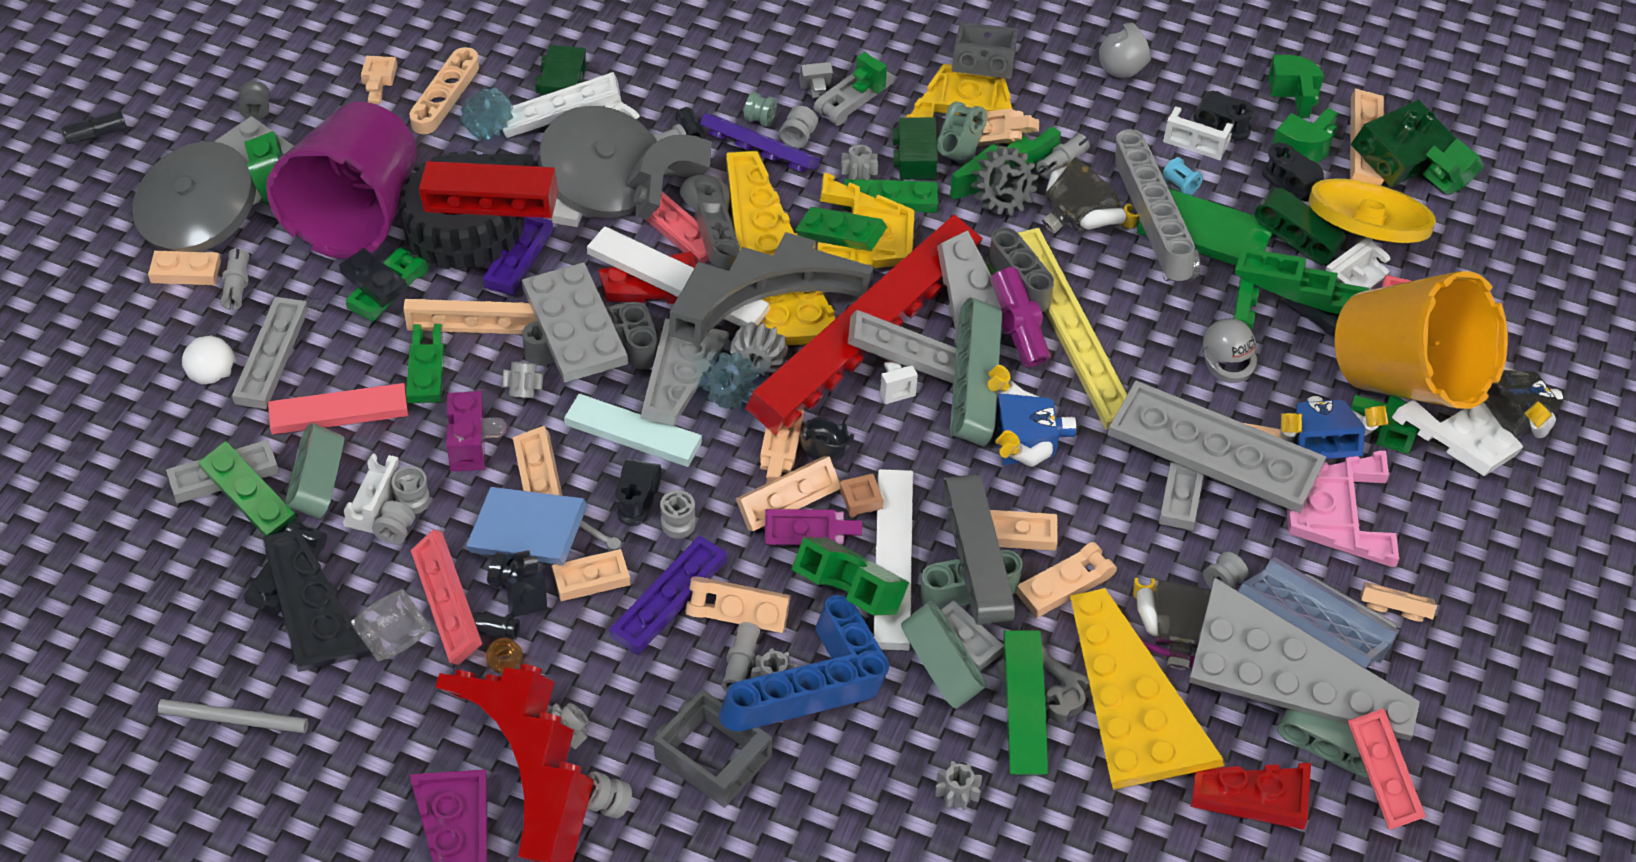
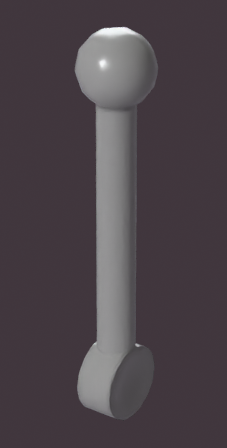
[579,520,621,552]

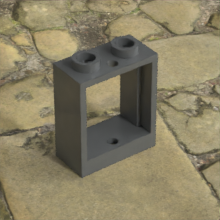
[952,22,1018,79]
[653,689,772,808]

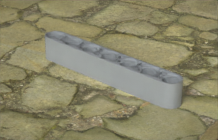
[1115,129,1195,281]

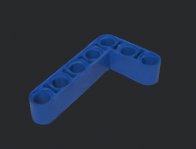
[719,595,889,732]

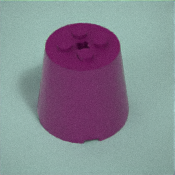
[267,102,417,259]

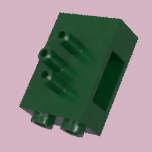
[1351,100,1456,187]

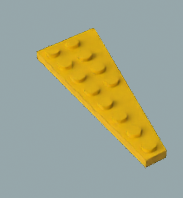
[726,151,835,345]

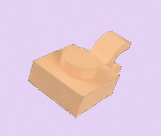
[361,56,397,104]

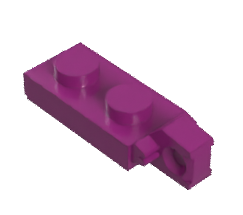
[765,509,862,545]

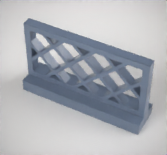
[1238,557,1400,668]

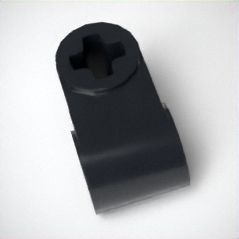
[1193,90,1255,140]
[1262,142,1324,199]
[615,459,662,526]

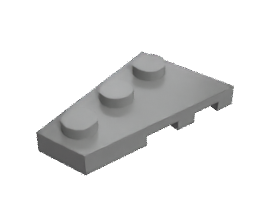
[937,231,1001,345]

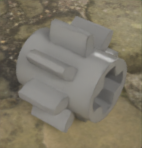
[841,145,878,180]
[502,361,543,398]
[751,648,797,678]
[547,703,589,749]
[935,761,982,811]

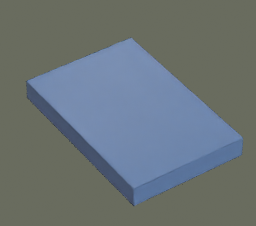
[466,487,587,565]

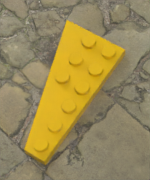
[1070,588,1225,790]

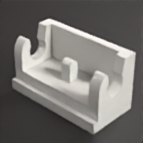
[1163,106,1233,161]
[1325,237,1390,290]
[343,454,400,533]

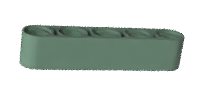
[950,297,1002,446]

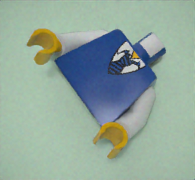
[988,365,1076,467]
[1280,396,1388,459]

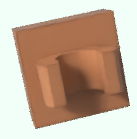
[840,474,884,517]

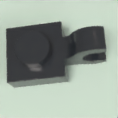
[506,550,547,617]

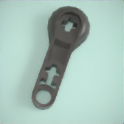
[680,174,740,269]

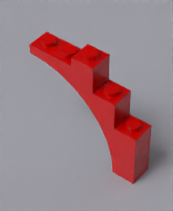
[435,664,594,862]

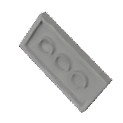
[522,262,628,383]

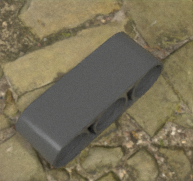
[989,227,1054,312]

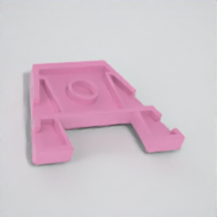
[1286,451,1399,567]

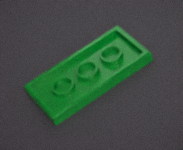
[1136,188,1273,266]

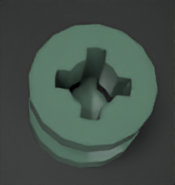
[744,92,777,127]

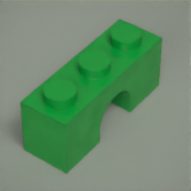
[791,537,909,616]

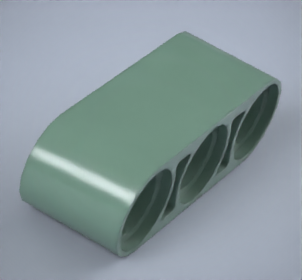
[285,422,345,519]
[920,550,1022,610]
[901,601,987,709]
[1277,708,1368,778]

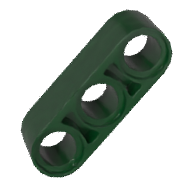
[1254,188,1346,265]

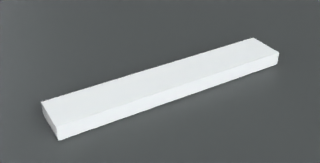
[587,226,769,327]
[874,469,913,651]

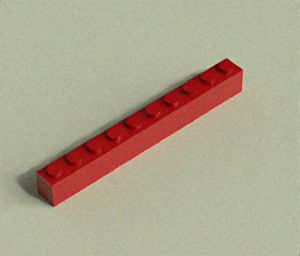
[745,214,983,435]

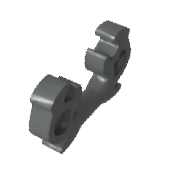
[996,645,1090,723]

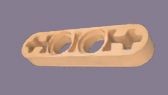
[409,47,479,134]

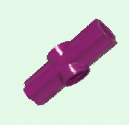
[990,267,1051,368]

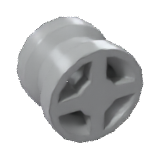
[372,501,415,545]
[1203,552,1249,589]

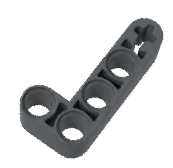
[522,302,657,370]

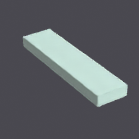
[564,394,702,467]

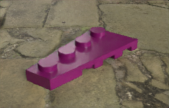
[409,769,488,862]

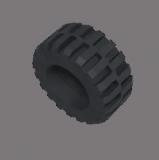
[398,151,526,270]

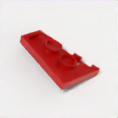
[598,251,696,304]
[1190,763,1311,830]

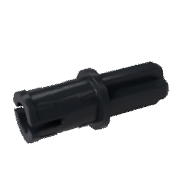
[61,111,126,144]

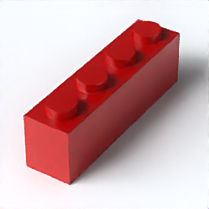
[419,161,559,218]

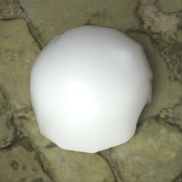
[182,335,237,385]

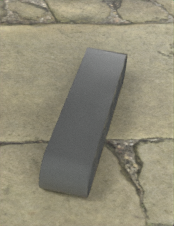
[943,474,1015,625]

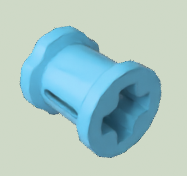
[1162,157,1203,195]

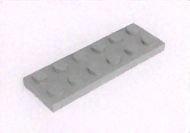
[1108,381,1326,513]

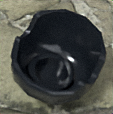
[800,417,854,462]

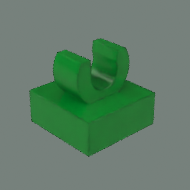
[852,52,887,94]

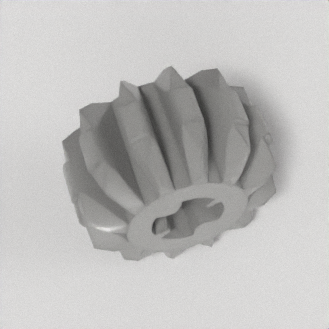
[730,322,788,377]

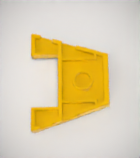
[905,64,1012,144]
[816,173,914,268]

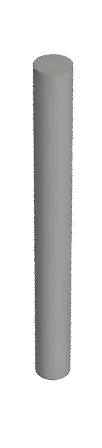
[158,699,308,734]

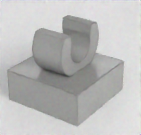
[799,62,833,99]

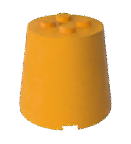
[1335,271,1508,409]

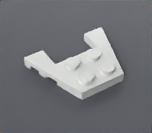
[1392,400,1523,476]

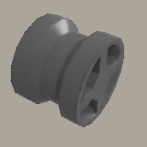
[238,81,270,120]

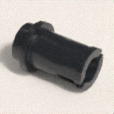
[675,107,705,138]
[473,612,520,643]

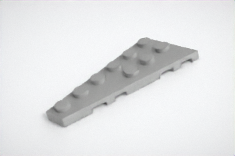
[1189,578,1420,741]

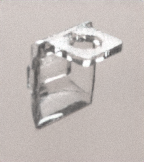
[351,589,432,662]

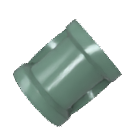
[937,101,987,164]

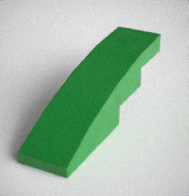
[950,126,1061,199]
[1235,247,1369,314]
[1004,631,1048,776]

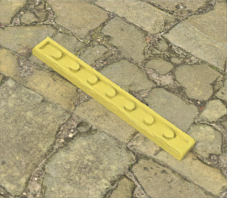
[1018,228,1127,430]

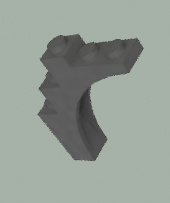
[669,232,874,345]

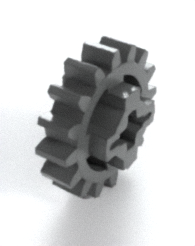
[971,147,1038,215]

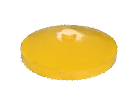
[1308,179,1436,243]

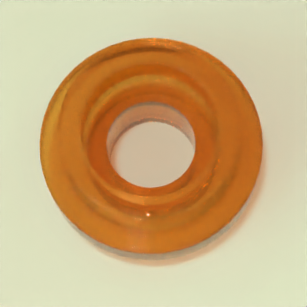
[486,638,523,673]

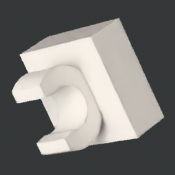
[880,361,918,404]

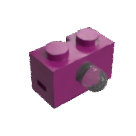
[446,391,507,472]

